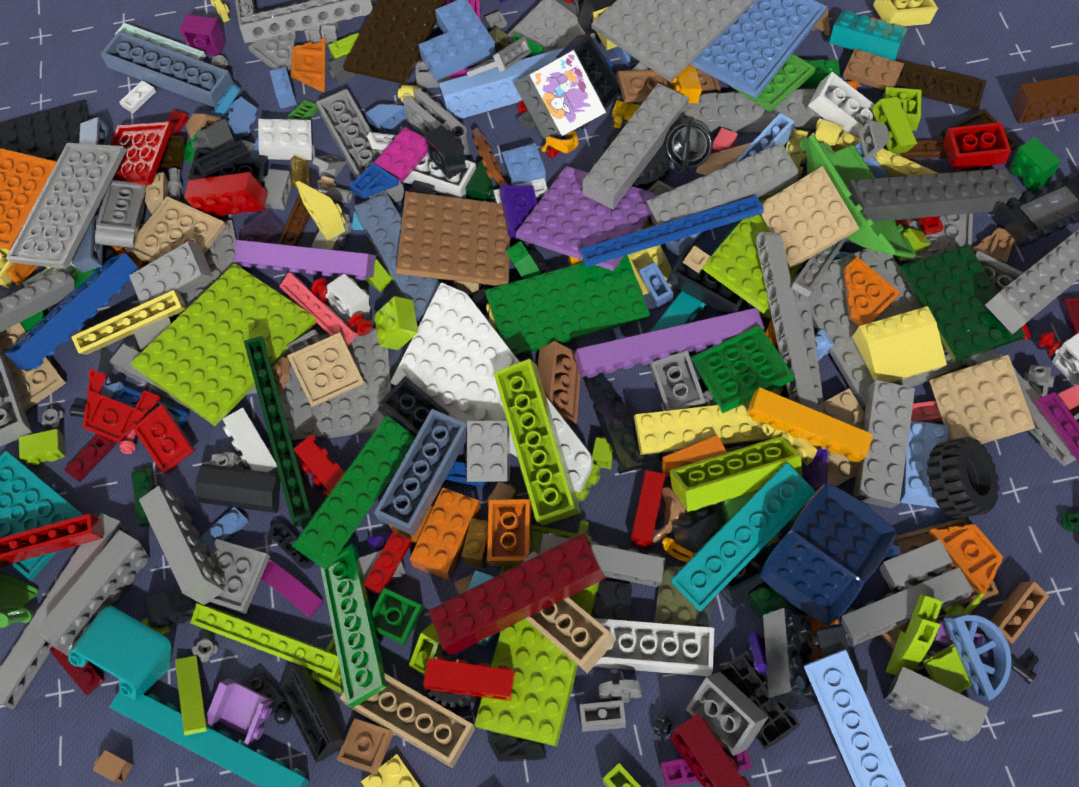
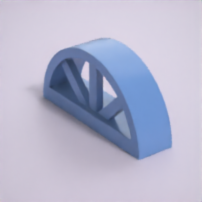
[943,614,1011,701]

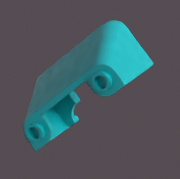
[68,606,171,701]

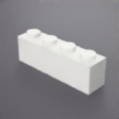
[222,408,279,474]

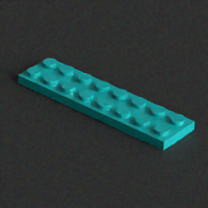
[669,463,816,612]

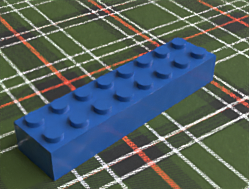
[5,253,140,370]

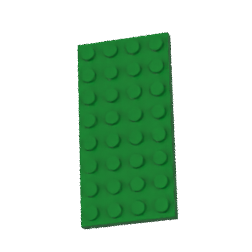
[485,255,650,357]

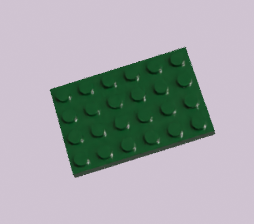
[899,244,1026,362]

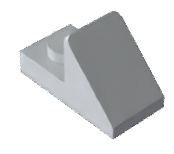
[312,155,346,179]

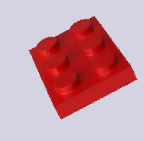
[133,404,196,474]

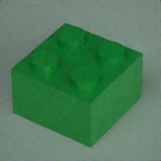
[1009,137,1061,193]
[371,588,423,647]

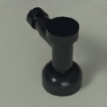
[1011,653,1039,684]

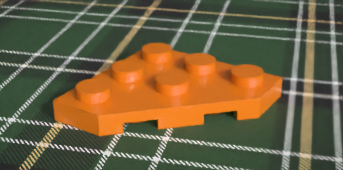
[843,257,901,326]

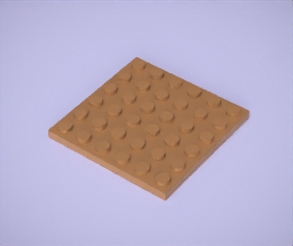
[396,191,510,286]

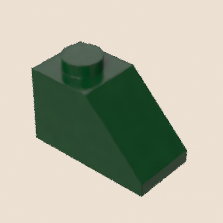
[465,161,494,202]

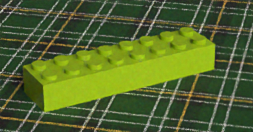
[493,359,581,526]

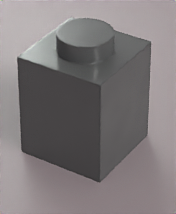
[328,55,356,85]

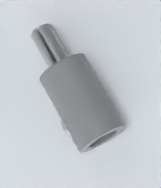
[319,186,352,204]

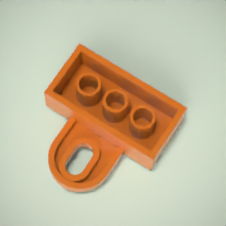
[389,488,481,581]

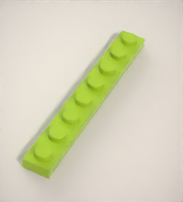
[190,603,340,678]

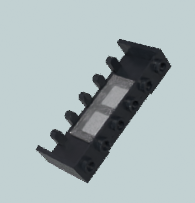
[994,172,1079,247]

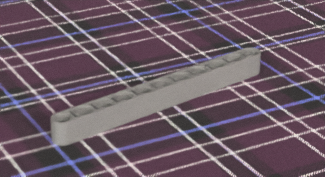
[756,232,820,412]

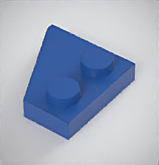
[349,163,399,199]

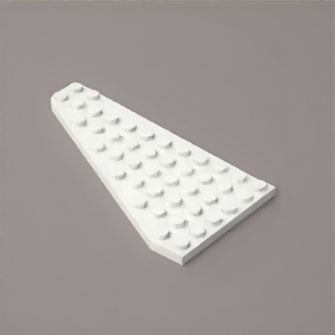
[390,283,593,493]

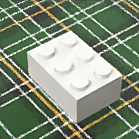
[258,119,312,160]

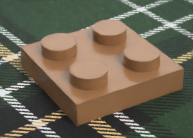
[336,718,394,775]

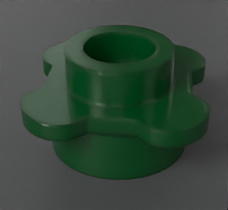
[1061,511,1079,532]

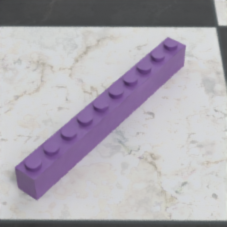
[574,308,764,378]

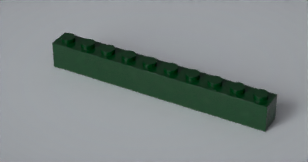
[244,336,312,527]

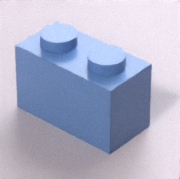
[270,67,297,109]

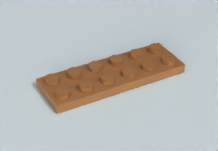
[616,68,722,103]

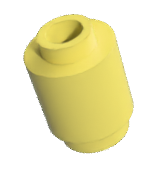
[398,85,423,102]

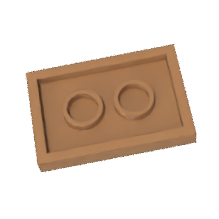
[843,49,904,90]

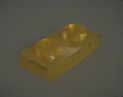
[290,155,309,190]

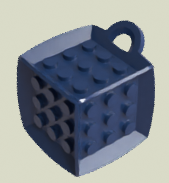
[760,483,901,625]

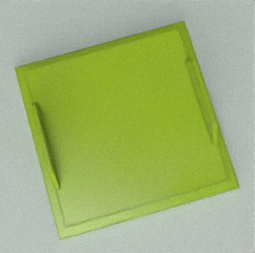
[922,643,971,693]

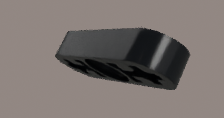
[269,523,315,569]

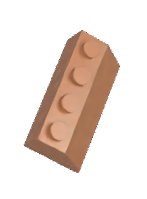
[538,342,581,424]

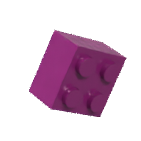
[180,14,226,56]

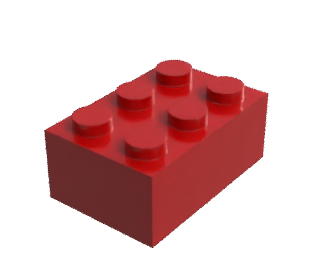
[943,122,1011,170]

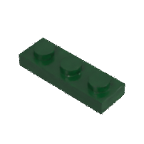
[131,467,155,527]

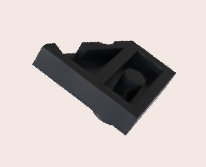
[488,734,547,762]

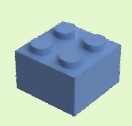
[502,143,546,185]

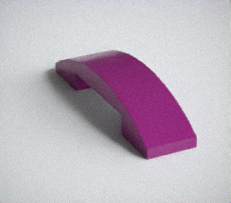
[261,559,324,618]
[660,750,752,786]

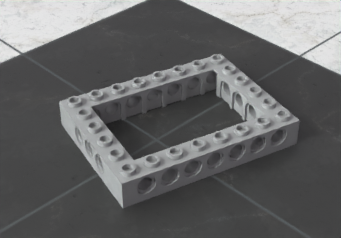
[235,0,373,43]

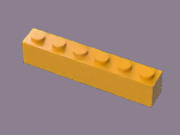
[746,387,873,462]

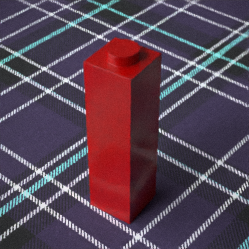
[631,470,666,549]

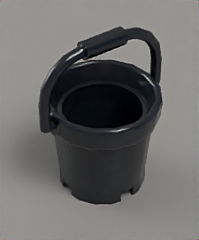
[666,117,712,175]

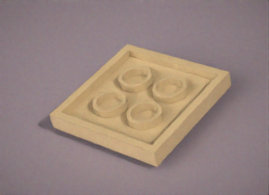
[287,332,364,408]

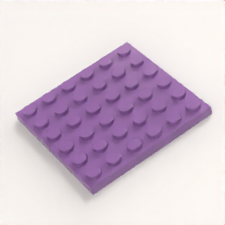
[516,166,659,271]

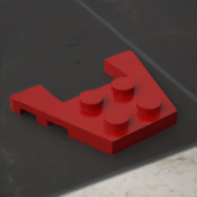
[83,369,162,443]

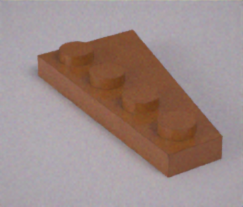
[472,127,509,186]

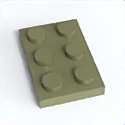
[654,566,699,626]

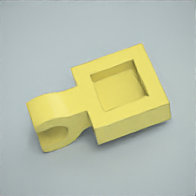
[210,0,230,22]

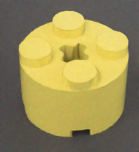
[812,118,844,151]

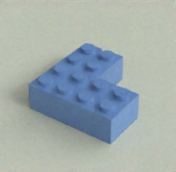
[419,0,496,81]

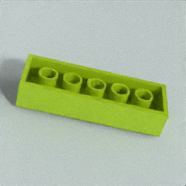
[670,436,802,512]

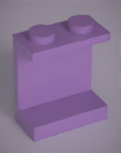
[205,679,273,744]

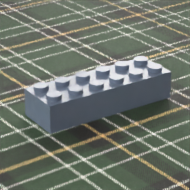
[374,409,467,536]

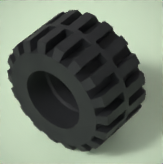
[426,654,476,712]

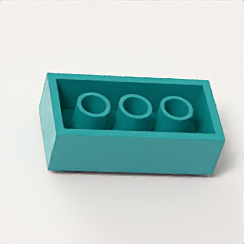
[829,11,908,61]

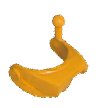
[541,131,579,154]
[662,537,695,563]

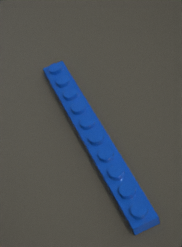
[580,195,764,267]

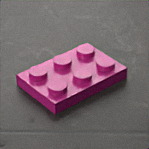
[374,127,428,182]

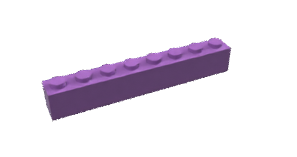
[234,240,376,280]

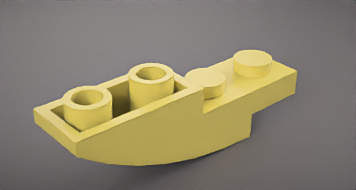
[750,417,817,465]

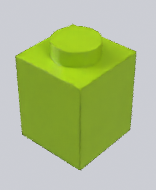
[592,437,613,469]

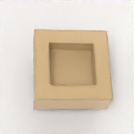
[683,246,710,273]

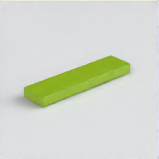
[175,656,207,736]

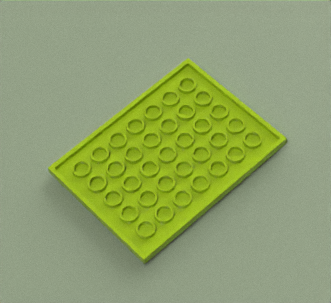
[130,263,317,426]

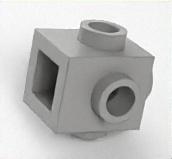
[1024,365,1055,396]
[211,451,243,469]

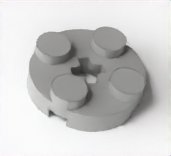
[599,680,642,703]

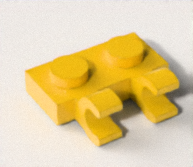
[612,100,641,128]

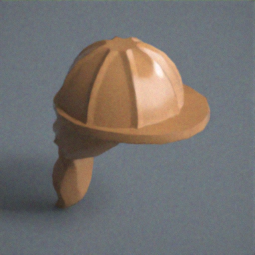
[653,487,690,543]

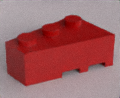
[294,434,344,497]

